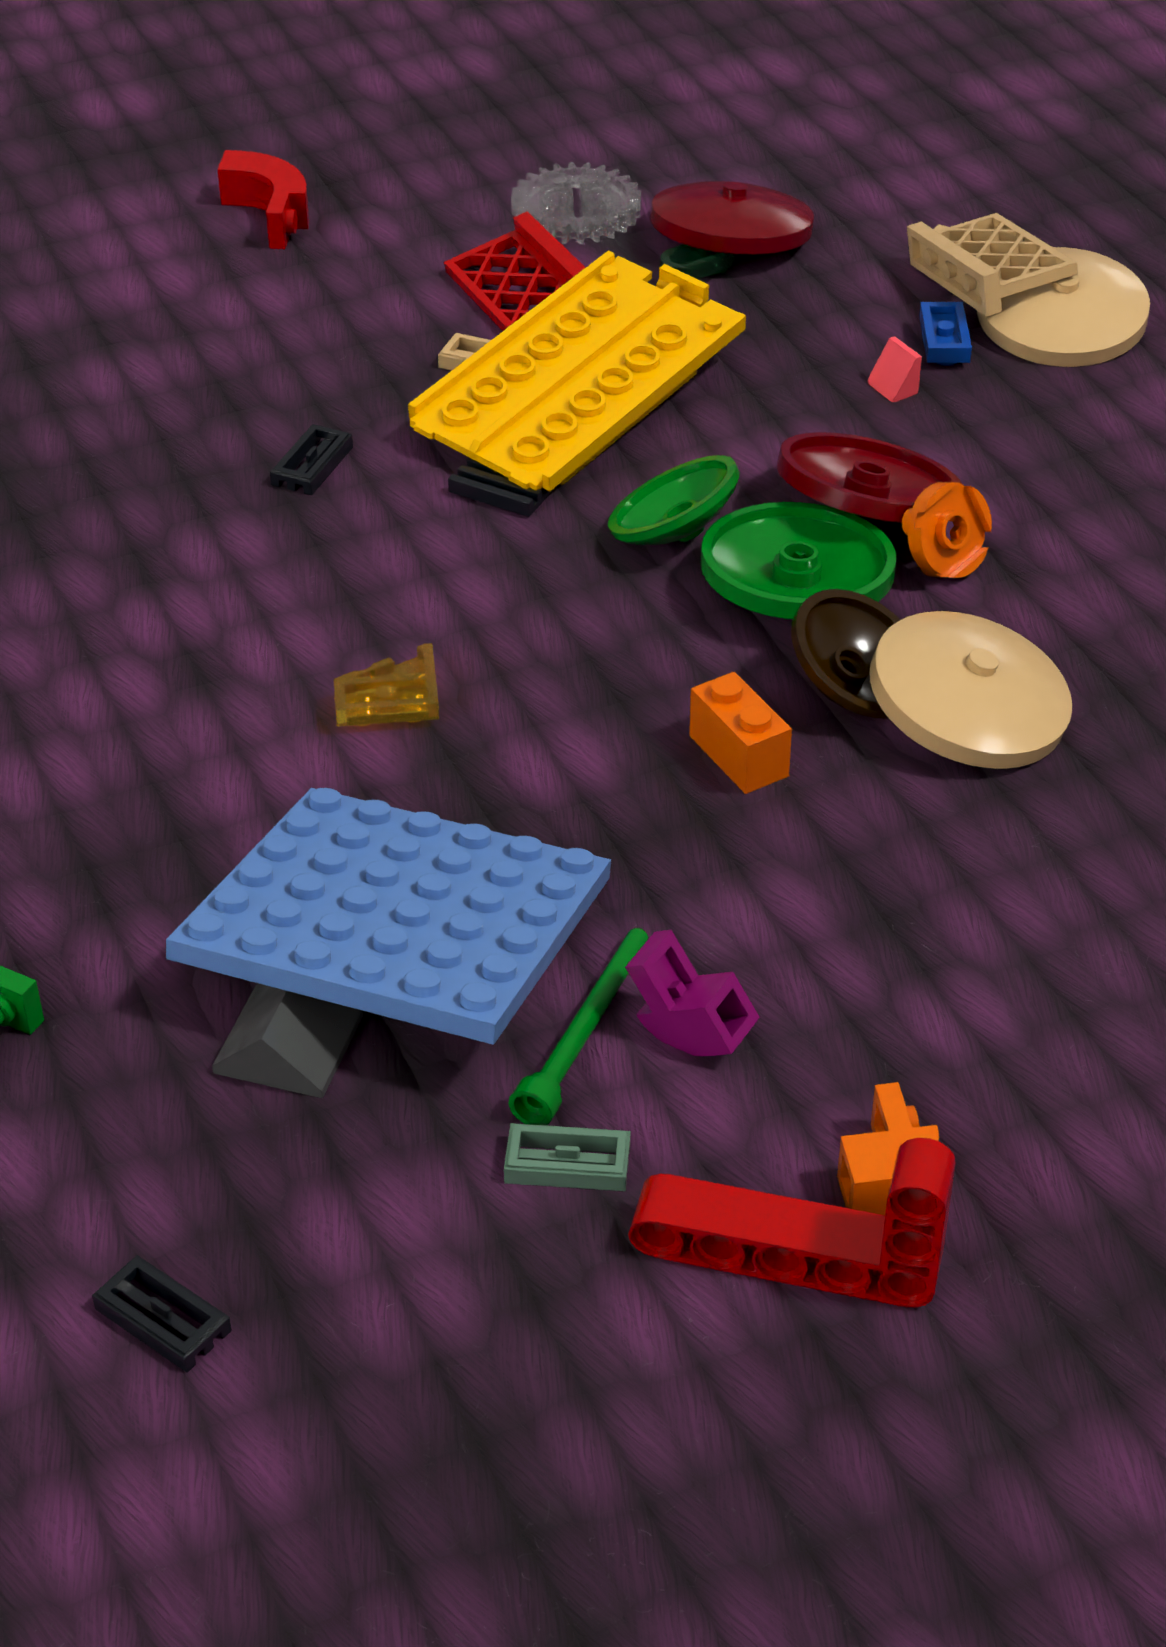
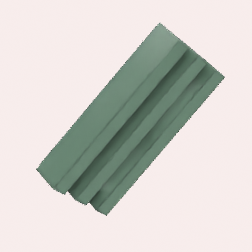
[504,1123,631,1191]

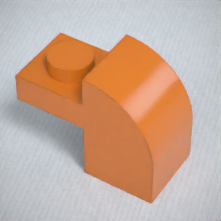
[837,1082,939,1215]

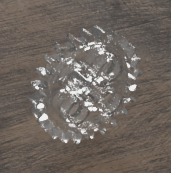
[511,162,641,244]

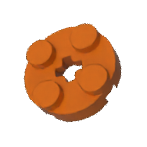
[902,482,992,578]

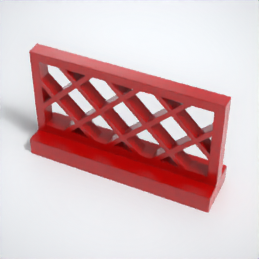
[444,211,586,331]

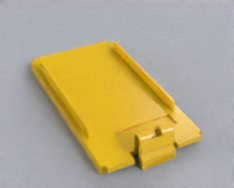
[408,250,746,492]

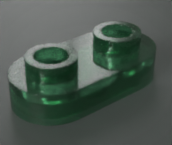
[660,244,736,279]

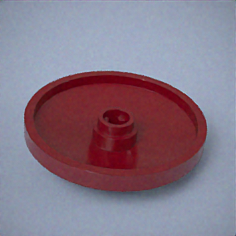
[651,181,814,254]
[777,432,962,523]

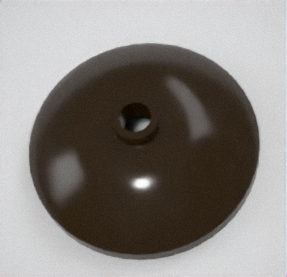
[791,589,901,719]

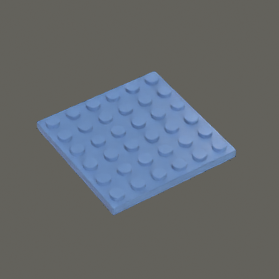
[166,788,611,1045]

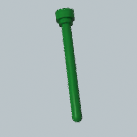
[508,928,648,1126]

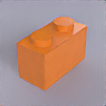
[689,671,792,794]

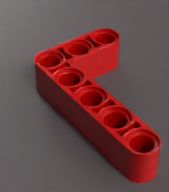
[628,1137,956,1308]

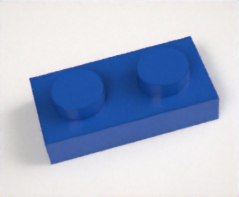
[919,302,972,366]

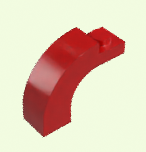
[217,150,309,249]

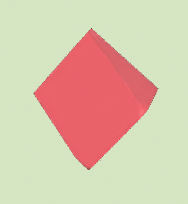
[868,336,922,402]

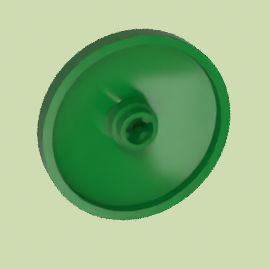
[701,502,896,619]

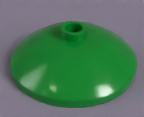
[608,455,740,545]

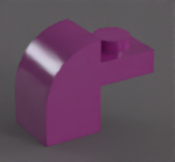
[625,930,760,1056]

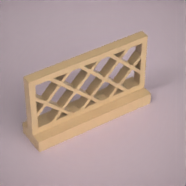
[907,213,1078,317]

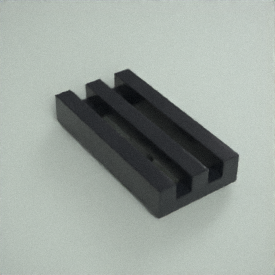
[270,424,353,495]
[448,458,551,517]
[92,1255,232,1373]

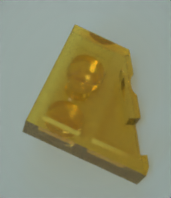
[334,643,439,726]

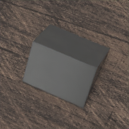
[212,983,364,1098]

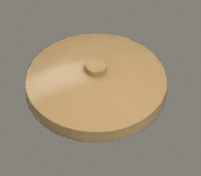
[977,247,1150,367]
[870,611,1072,769]

